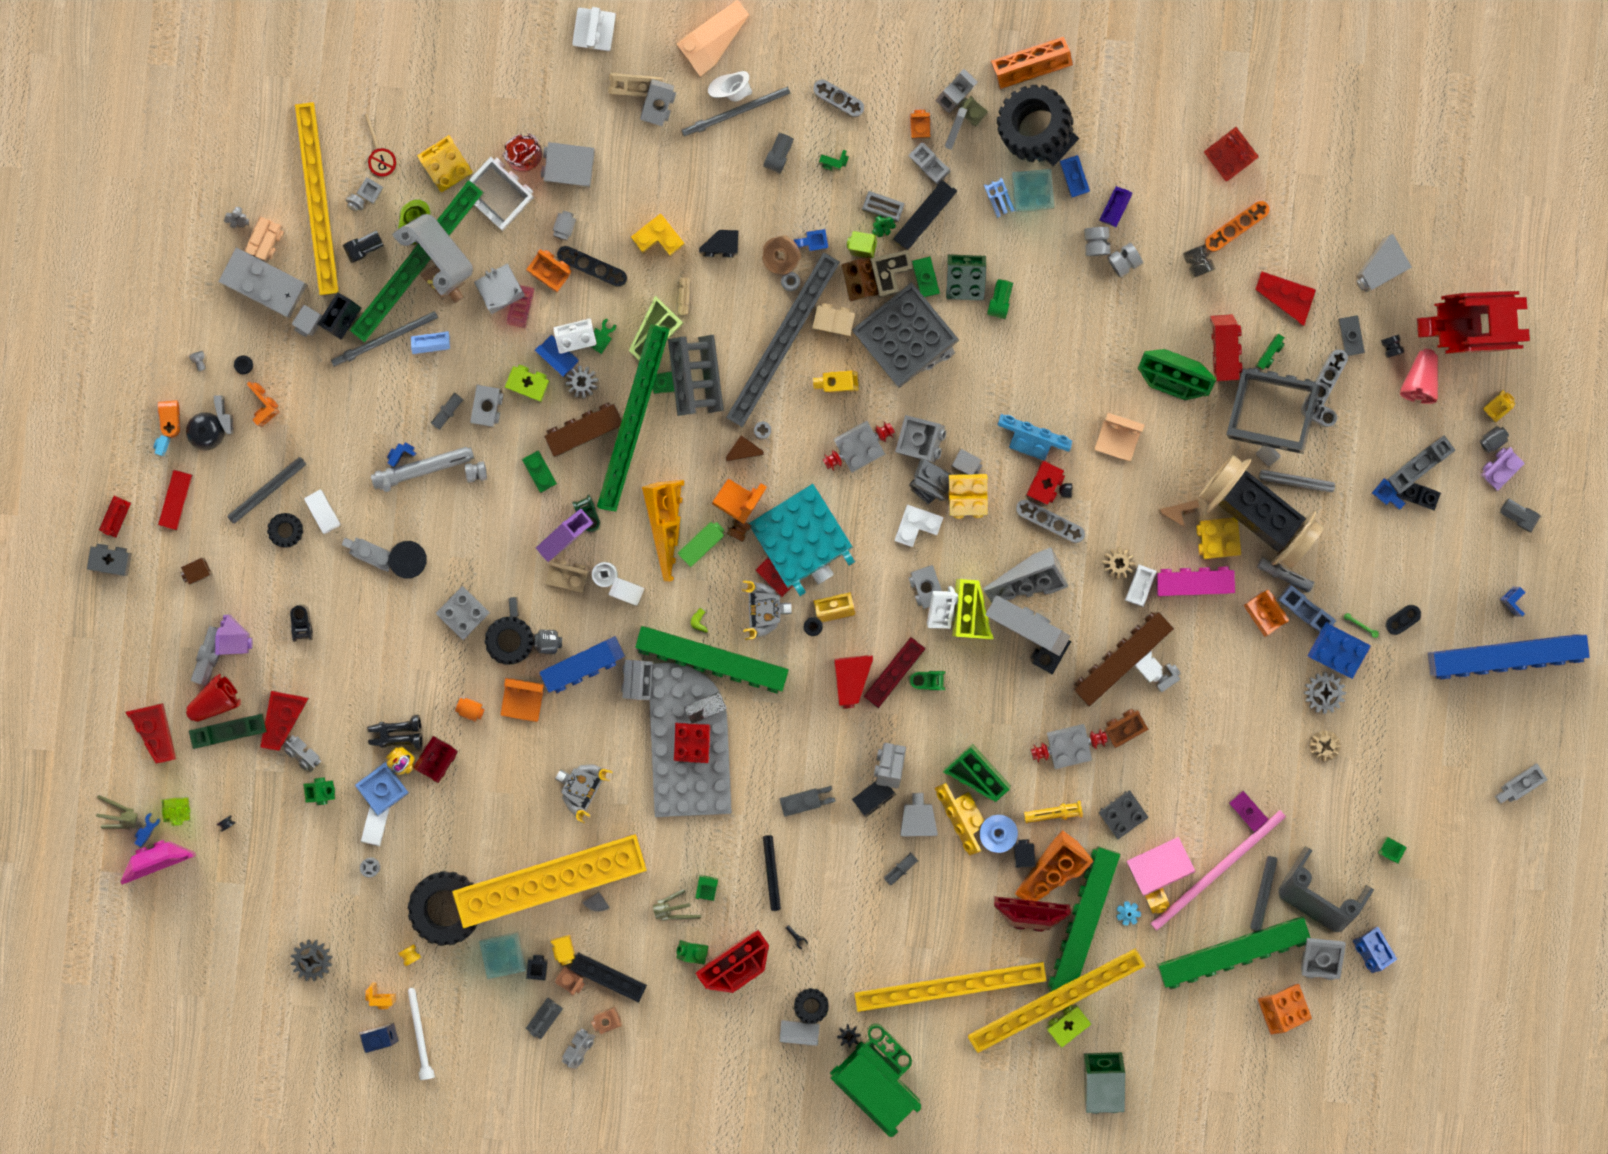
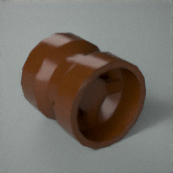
[726,518,752,542]

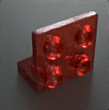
[1204,127,1259,182]

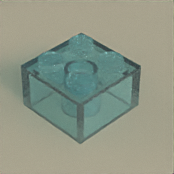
[1011,169,1055,213]
[479,931,526,979]

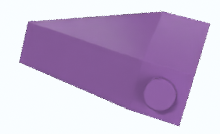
[215,614,253,655]

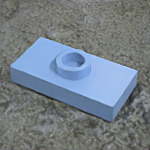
[411,331,450,354]

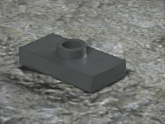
[1338,315,1365,356]

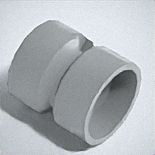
[1084,227,1111,256]
[1107,242,1143,277]

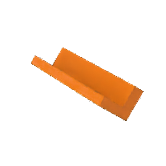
[991,37,1073,89]

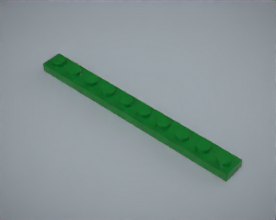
[349,180,484,342]
[597,324,670,512]

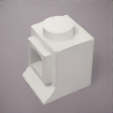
[1134,651,1163,682]

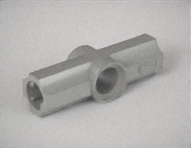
[191,626,220,686]

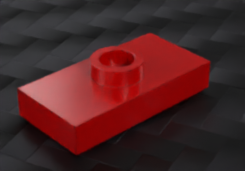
[755,557,793,597]

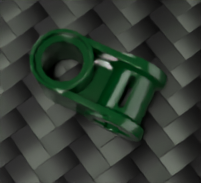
[572,494,601,533]

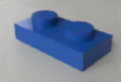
[1059,155,1090,198]

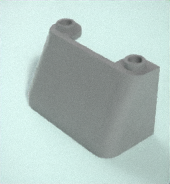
[392,214,473,296]

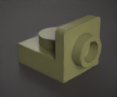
[958,96,988,127]

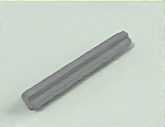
[1259,470,1335,492]

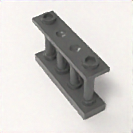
[668,335,724,416]

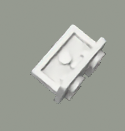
[572,7,616,51]

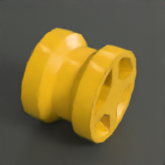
[398,944,422,966]

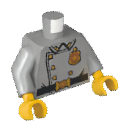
[742,580,792,640]
[555,764,613,824]

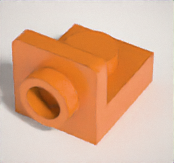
[910,109,931,138]

